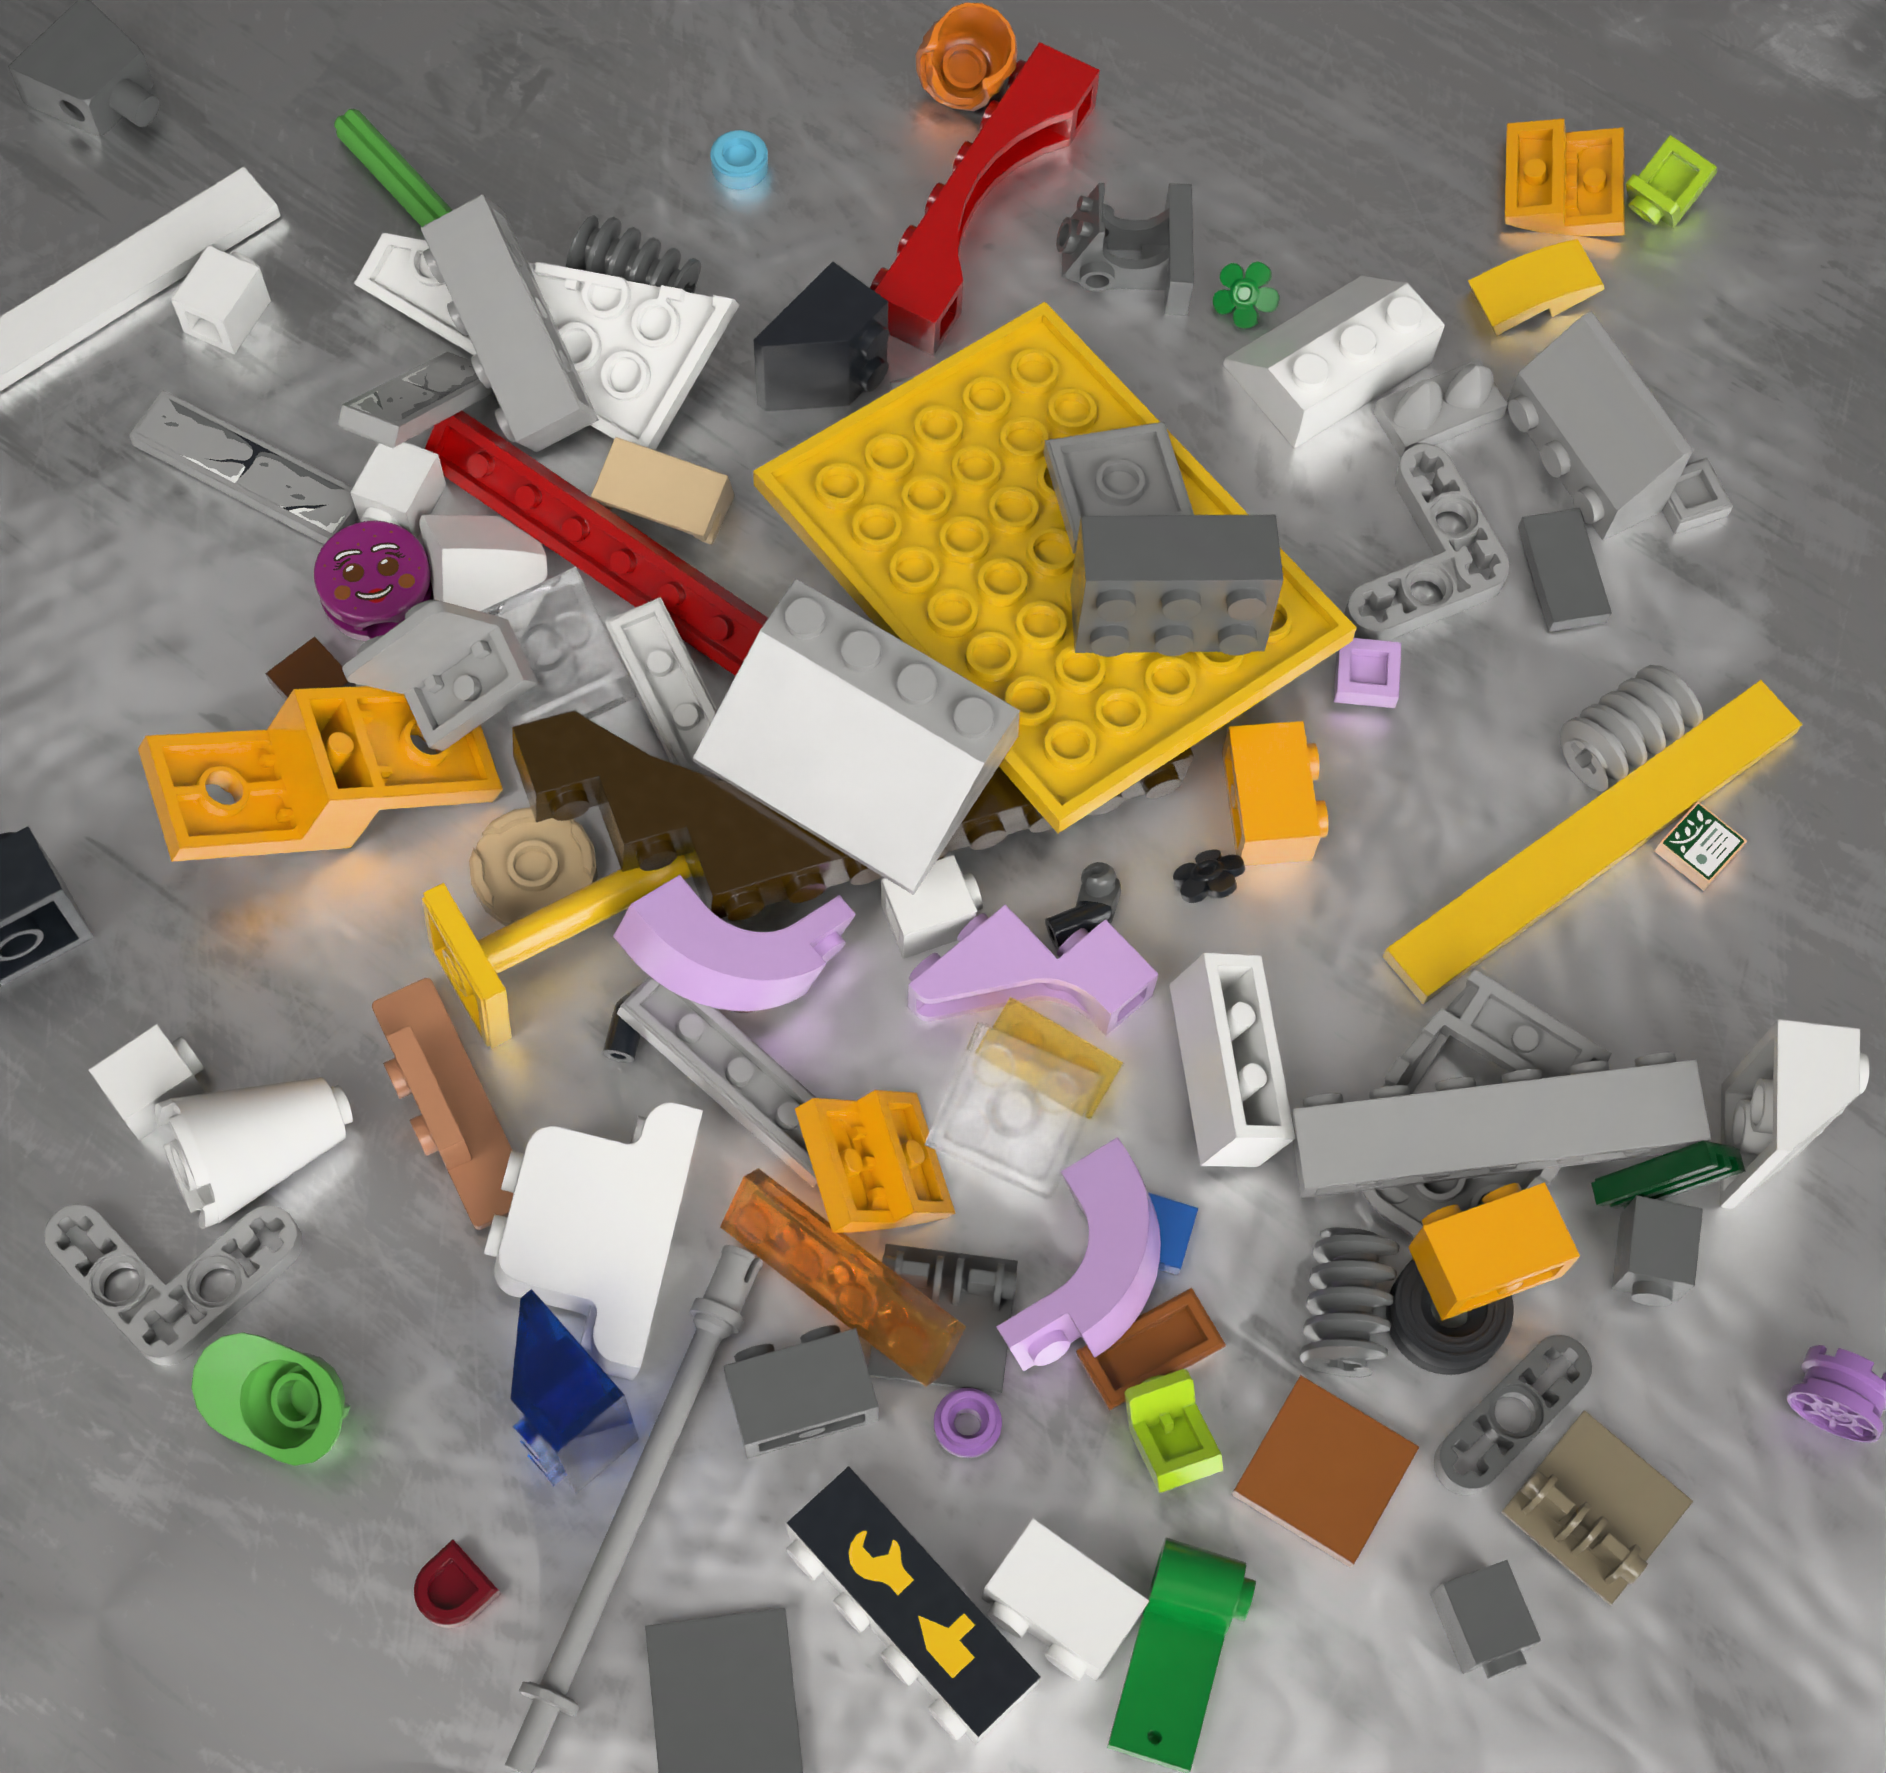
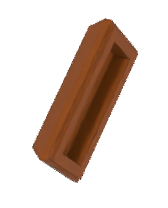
[1076,1288,1226,1411]

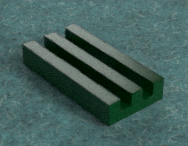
[1591,1141,1746,1209]

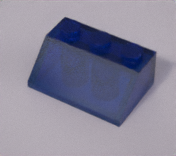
[510,1289,639,1494]

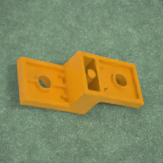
[138,686,503,862]

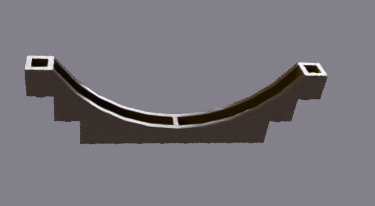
[512,710,1194,921]

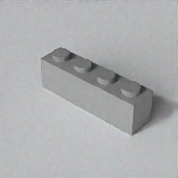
[421,194,599,453]

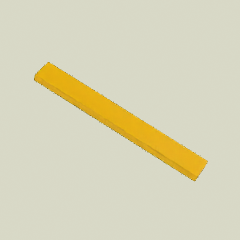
[1382,680,1803,1004]

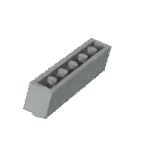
[1291,1052,1711,1198]

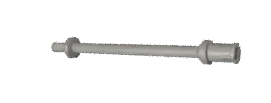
[505,1245,764,1773]

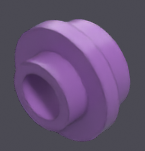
[934,1388,1002,1458]

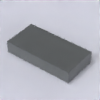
[1518,508,1612,632]

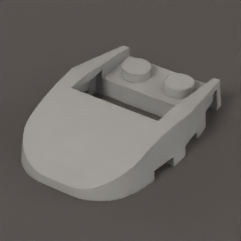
[1362,969,1612,1238]

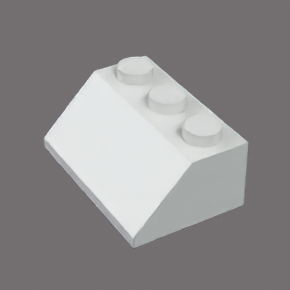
[1223,275,1445,449]
[1720,1019,1869,1209]

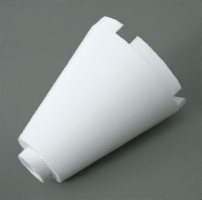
[155,1077,353,1229]

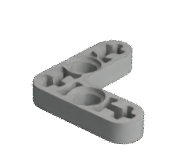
[1344,443,1510,641]
[44,1204,303,1366]

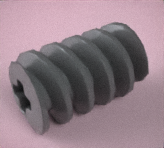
[566,215,701,293]
[1299,1227,1400,1378]

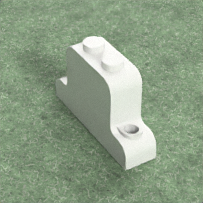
[484,1103,703,1381]

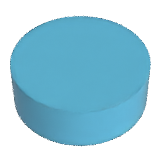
[710,130,768,190]

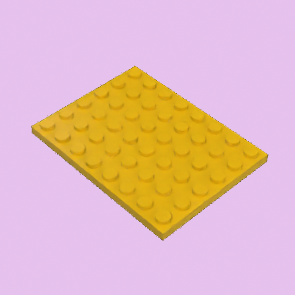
[753,302,1357,834]

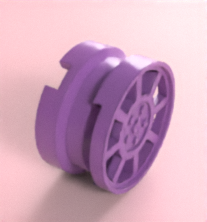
[1787,1345,1886,1443]

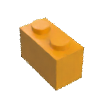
[1222,721,1328,866]
[1408,1182,1580,1321]

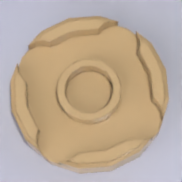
[469,807,598,926]

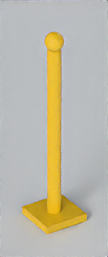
[422,855,692,1049]

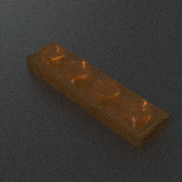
[720,1168,966,1387]

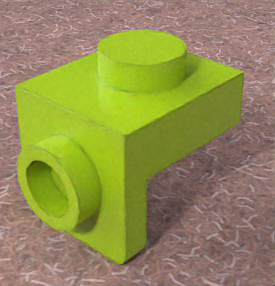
[1625,135,1717,229]
[1124,1369,1223,1493]

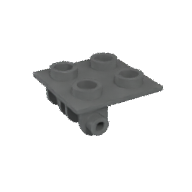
[868,1244,1018,1393]

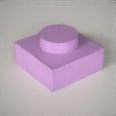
[1334,638,1401,708]

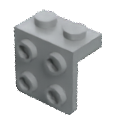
[342,600,538,751]

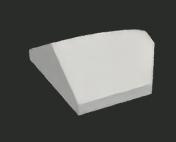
[419,515,548,627]

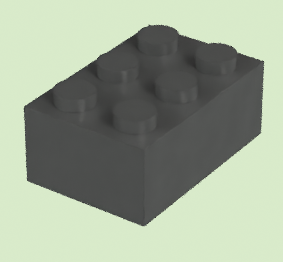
[1070,515,1283,657]

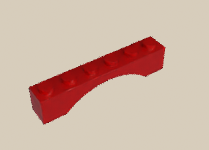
[870,42,1100,356]

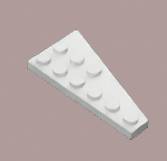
[354,233,740,450]

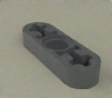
[1434,1335,1592,1495]

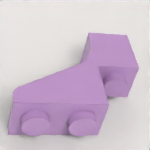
[907,905,1158,1036]

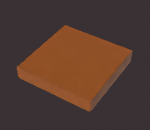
[1231,1375,1419,1568]

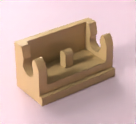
[591,437,735,545]

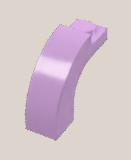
[613,875,856,1011]
[996,1137,1161,1372]

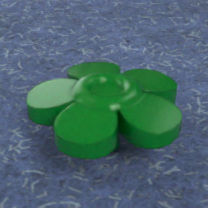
[1213,261,1280,329]

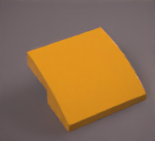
[1505,118,1625,236]
[795,1090,956,1233]

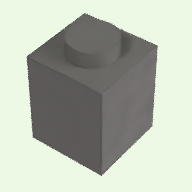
[1612,1195,1703,1306]
[1430,1560,1541,1679]

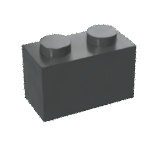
[723,1325,879,1459]

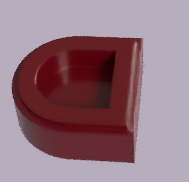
[414,1539,501,1628]

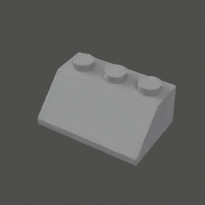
[1507,311,1693,541]

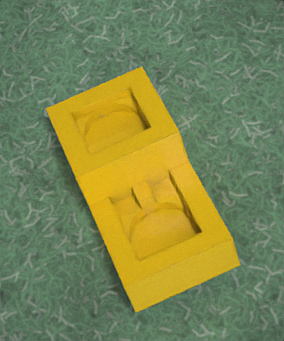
[1468,239,1605,336]

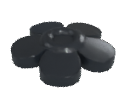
[1173,849,1245,903]

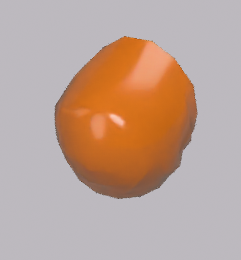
[916,2,1017,112]

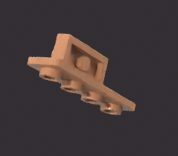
[372,978,513,1230]

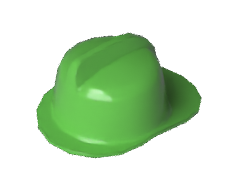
[191,1332,350,1466]

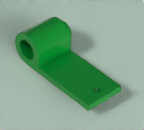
[1107,1538,1256,1773]

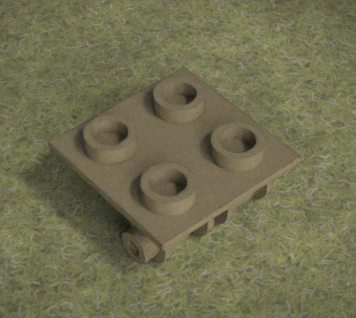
[1501,1410,1693,1606]

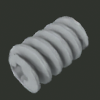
[1560,665,1703,792]

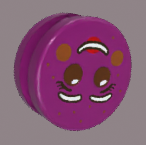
[314,521,434,642]

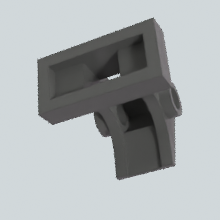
[1056,183,1194,315]

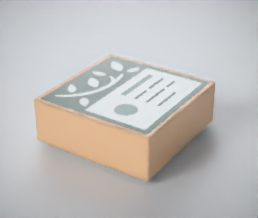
[1654,802,1747,891]

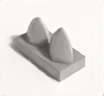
[1373,359,1508,458]

